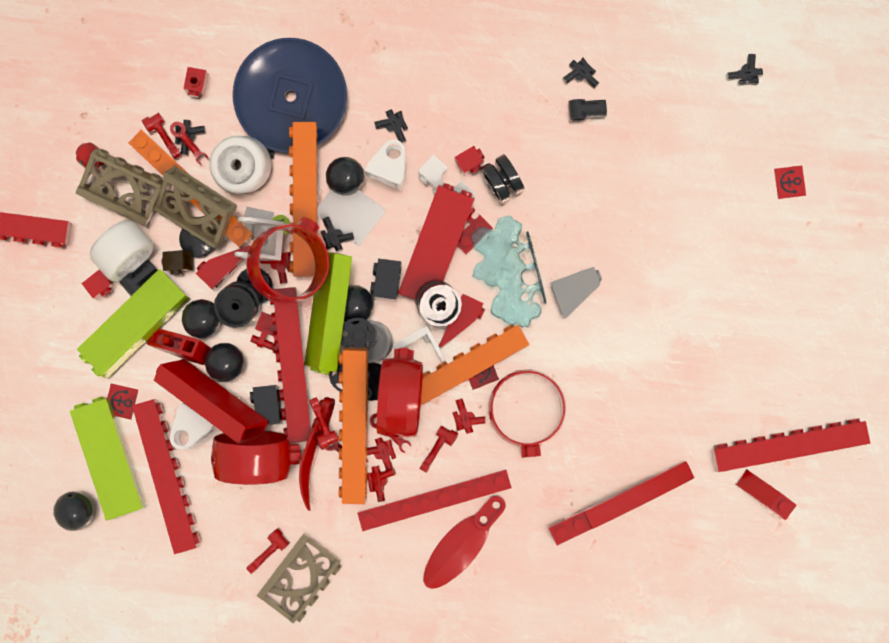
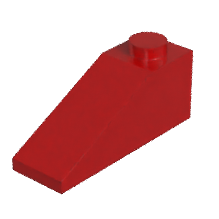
[195,245,251,291]
[438,294,485,348]
[147,329,211,365]
[735,470,797,520]

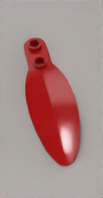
[299,397,335,511]
[423,495,506,589]

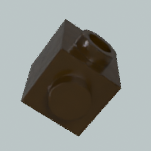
[161,250,193,275]

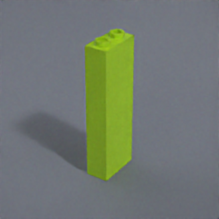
[304,252,352,374]
[77,269,190,379]
[69,396,146,521]

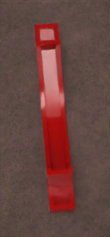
[548,461,695,546]

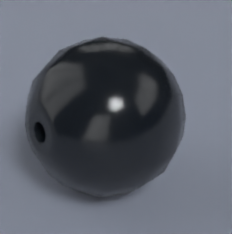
[326,157,365,196]
[344,285,374,324]
[181,299,221,339]
[205,343,244,382]
[53,491,94,531]

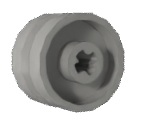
[349,320,393,363]

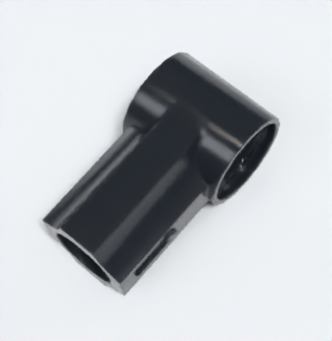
[568,99,607,121]
[119,260,158,296]

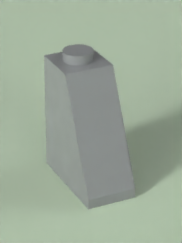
[550,267,602,319]

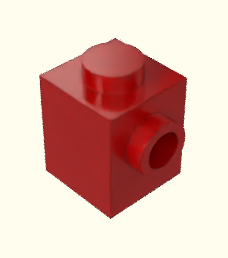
[183,67,209,98]
[454,146,485,176]
[81,270,114,300]

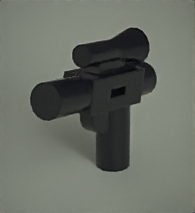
[727,54,763,85]
[563,57,600,88]
[374,109,408,143]
[175,120,206,156]
[320,216,354,252]

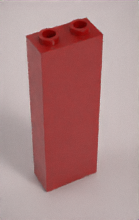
[398,183,475,300]
[153,359,268,444]

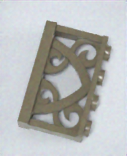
[75,149,163,226]
[153,166,238,248]
[256,533,342,624]

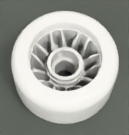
[209,136,271,194]
[90,220,153,281]

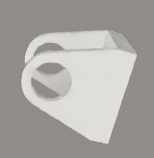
[365,140,406,190]
[234,217,284,261]
[393,326,446,363]
[170,403,216,450]

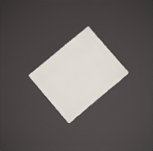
[317,190,386,246]

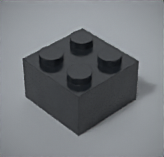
[370,258,402,303]
[250,385,283,426]

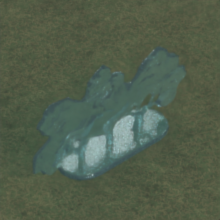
[471,215,547,328]

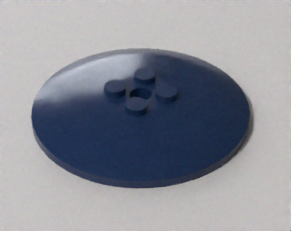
[232,37,347,153]

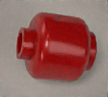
[75,142,104,169]

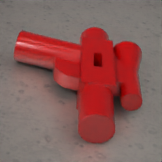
[260,251,290,284]
[452,398,486,434]
[367,437,396,470]
[367,466,396,502]

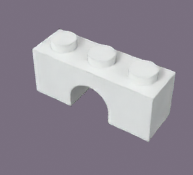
[418,154,475,197]

